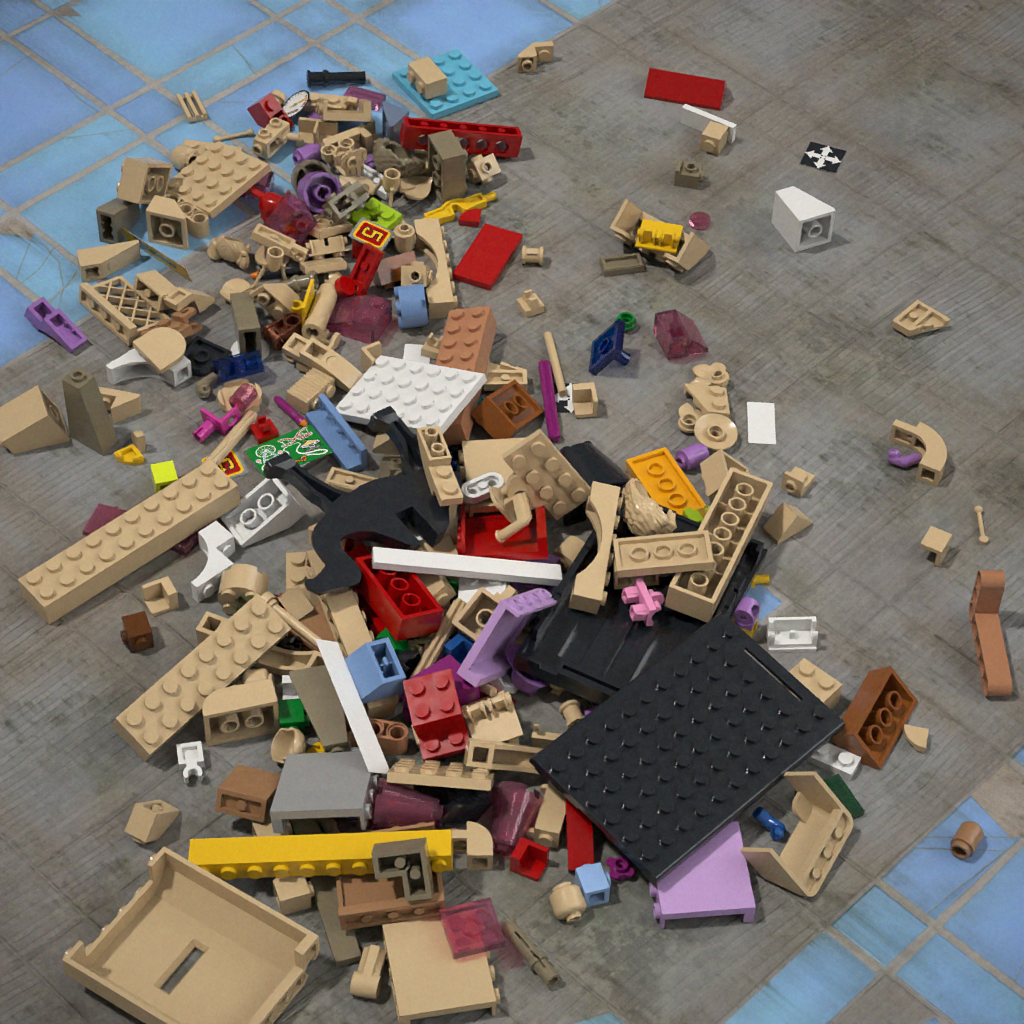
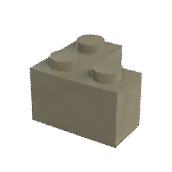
[371,837,434,901]

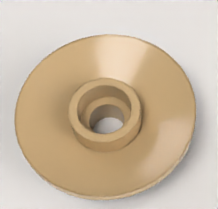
[694,413,738,451]

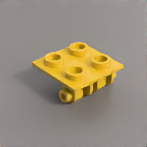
[635,219,683,254]

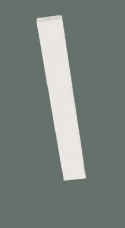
[372,547,562,586]

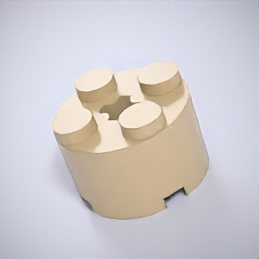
[218,564,269,614]

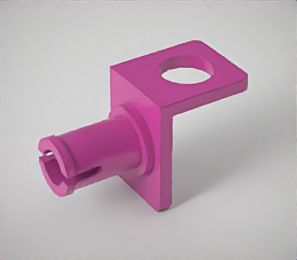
[192,406,242,443]

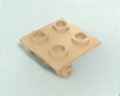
[462,692,524,742]

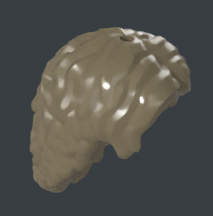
[372,137,426,178]

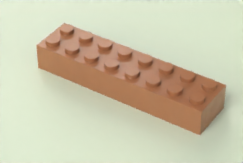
[435,306,497,445]

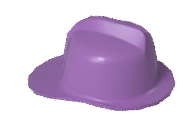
[506,644,550,697]

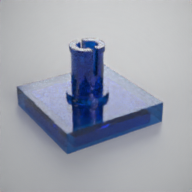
[589,319,631,376]

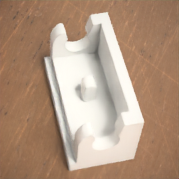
[766,616,818,653]

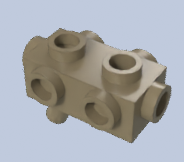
[322,181,370,223]

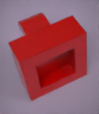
[249,415,279,445]

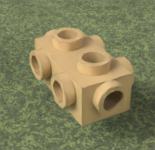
[252,117,300,160]

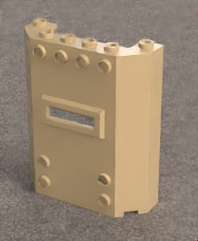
[62,847,320,1024]

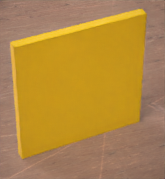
[291,279,315,337]

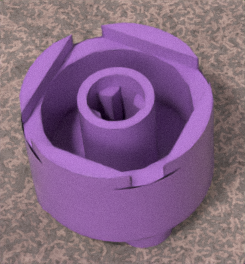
[297,171,342,214]

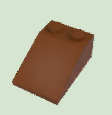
[471,379,545,439]

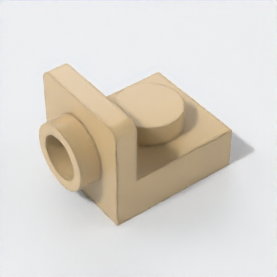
[781,466,815,498]

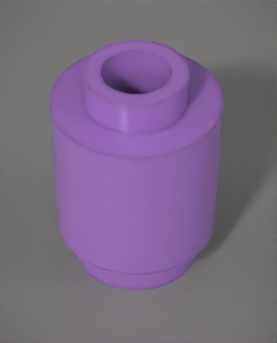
[292,143,321,166]
[675,443,709,471]

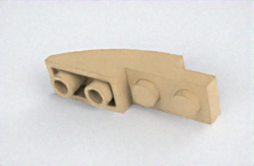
[282,332,363,392]
[416,426,464,506]

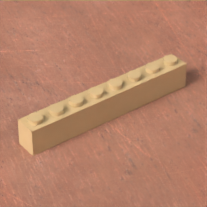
[305,550,399,719]

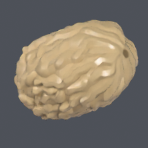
[621,478,677,537]

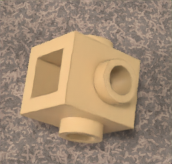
[466,153,501,185]
[401,261,433,288]

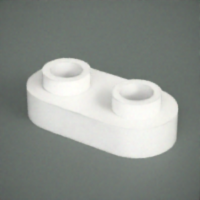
[461,472,504,504]

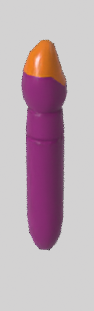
[274,396,308,427]

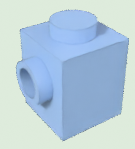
[574,862,611,907]

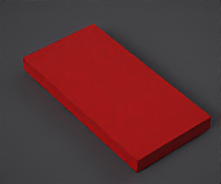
[452,223,523,291]

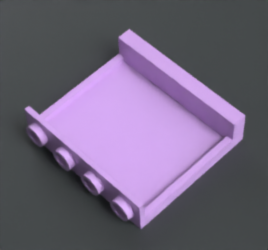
[457,588,557,687]
[649,821,756,929]

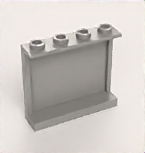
[270,751,382,833]

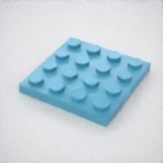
[392,49,498,120]

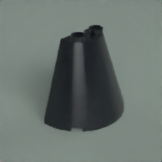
[559,441,632,526]

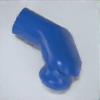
[752,806,786,840]

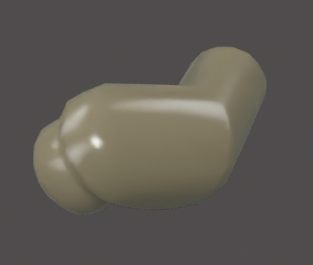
[196,372,218,398]

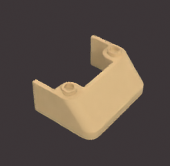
[740,771,853,897]

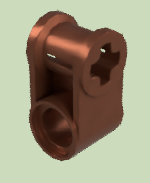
[262,312,303,350]

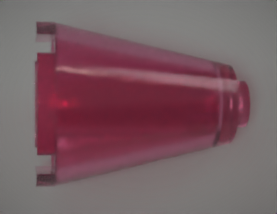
[372,778,444,830]
[492,781,543,856]

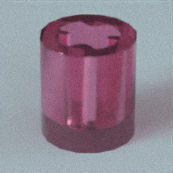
[229,383,258,412]

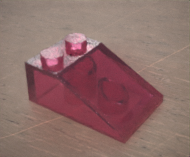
[326,294,392,344]

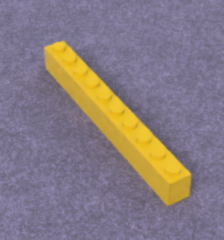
[188,829,453,880]

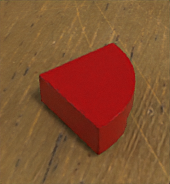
[458,209,482,227]

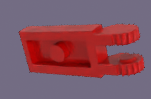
[348,243,385,304]

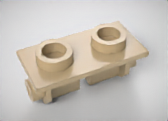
[305,235,350,260]

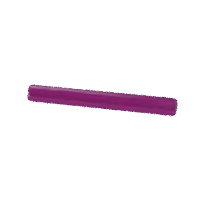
[538,360,561,443]

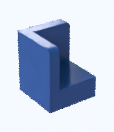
[443,632,475,664]

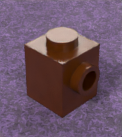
[120,611,154,653]

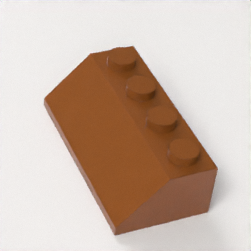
[831,666,918,770]

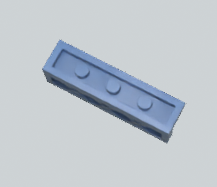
[305,393,368,472]

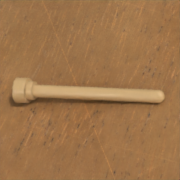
[261,591,345,659]

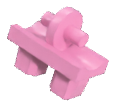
[622,578,665,627]

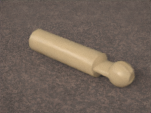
[302,271,343,341]

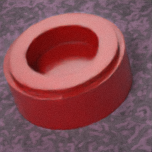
[335,276,355,298]

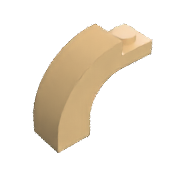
[889,419,947,487]

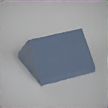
[382,101,409,145]

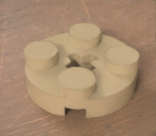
[218,378,262,417]

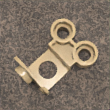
[321,138,367,177]

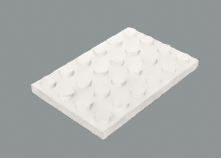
[335,355,487,435]

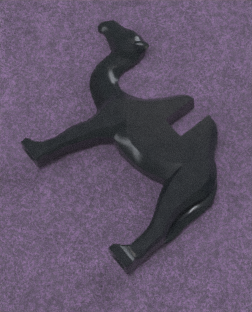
[263,406,450,596]

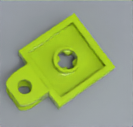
[346,197,403,230]

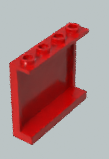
[457,504,548,561]

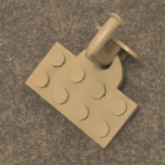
[489,429,591,543]

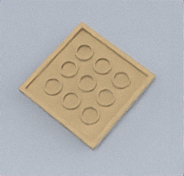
[167,141,271,219]
[387,758,496,791]

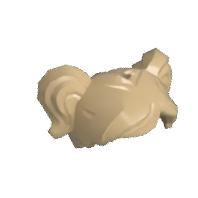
[207,235,251,270]

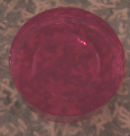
[689,212,710,231]

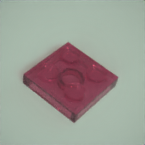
[439,897,505,959]

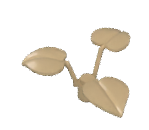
[339,168,433,241]
[219,245,318,302]

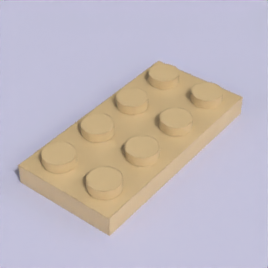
[613,530,714,578]

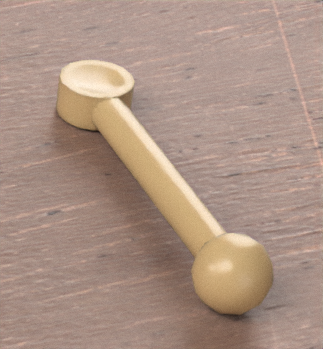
[213,129,254,143]
[974,506,988,545]

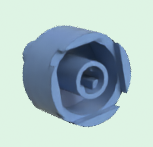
[394,284,429,329]

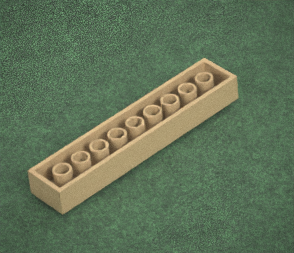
[18,459,241,625]

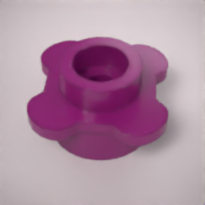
[606,855,635,881]

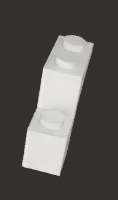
[106,348,192,387]
[191,521,235,603]

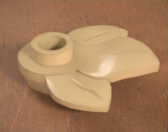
[689,362,730,387]
[678,403,703,433]

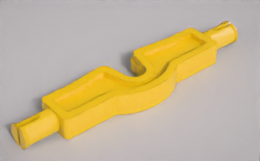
[422,191,497,224]

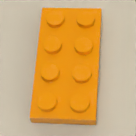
[625,447,706,516]

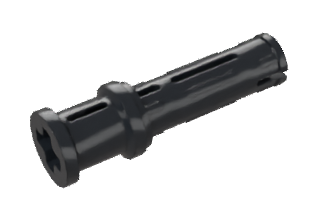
[306,69,366,88]

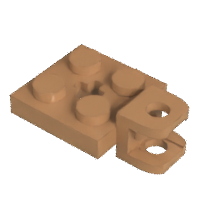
[134,306,203,341]

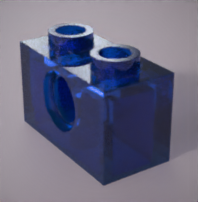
[213,350,265,382]

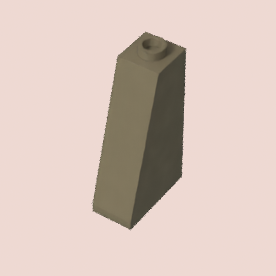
[230,291,262,362]
[62,367,119,456]
[289,665,352,753]

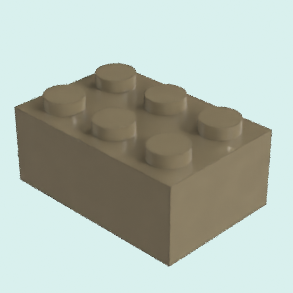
[428,130,468,205]

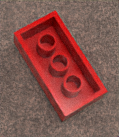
[355,555,444,641]

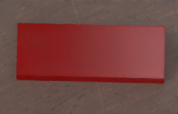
[644,68,727,111]

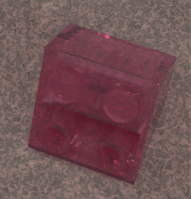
[263,192,318,245]
[653,309,708,360]

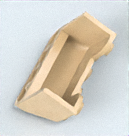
[610,199,710,273]

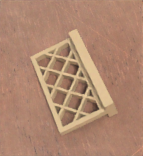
[78,275,171,346]

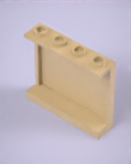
[458,438,552,518]
[382,911,500,1024]

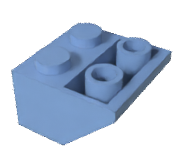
[344,637,406,704]

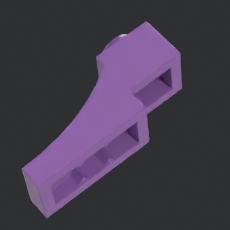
[24,297,88,354]

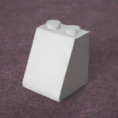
[771,186,836,252]

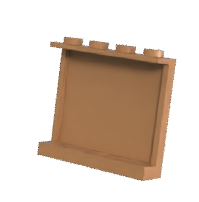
[336,822,447,931]

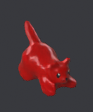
[248,187,304,223]

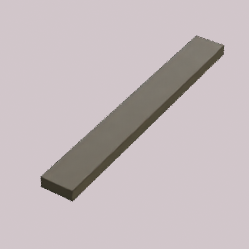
[289,818,362,967]

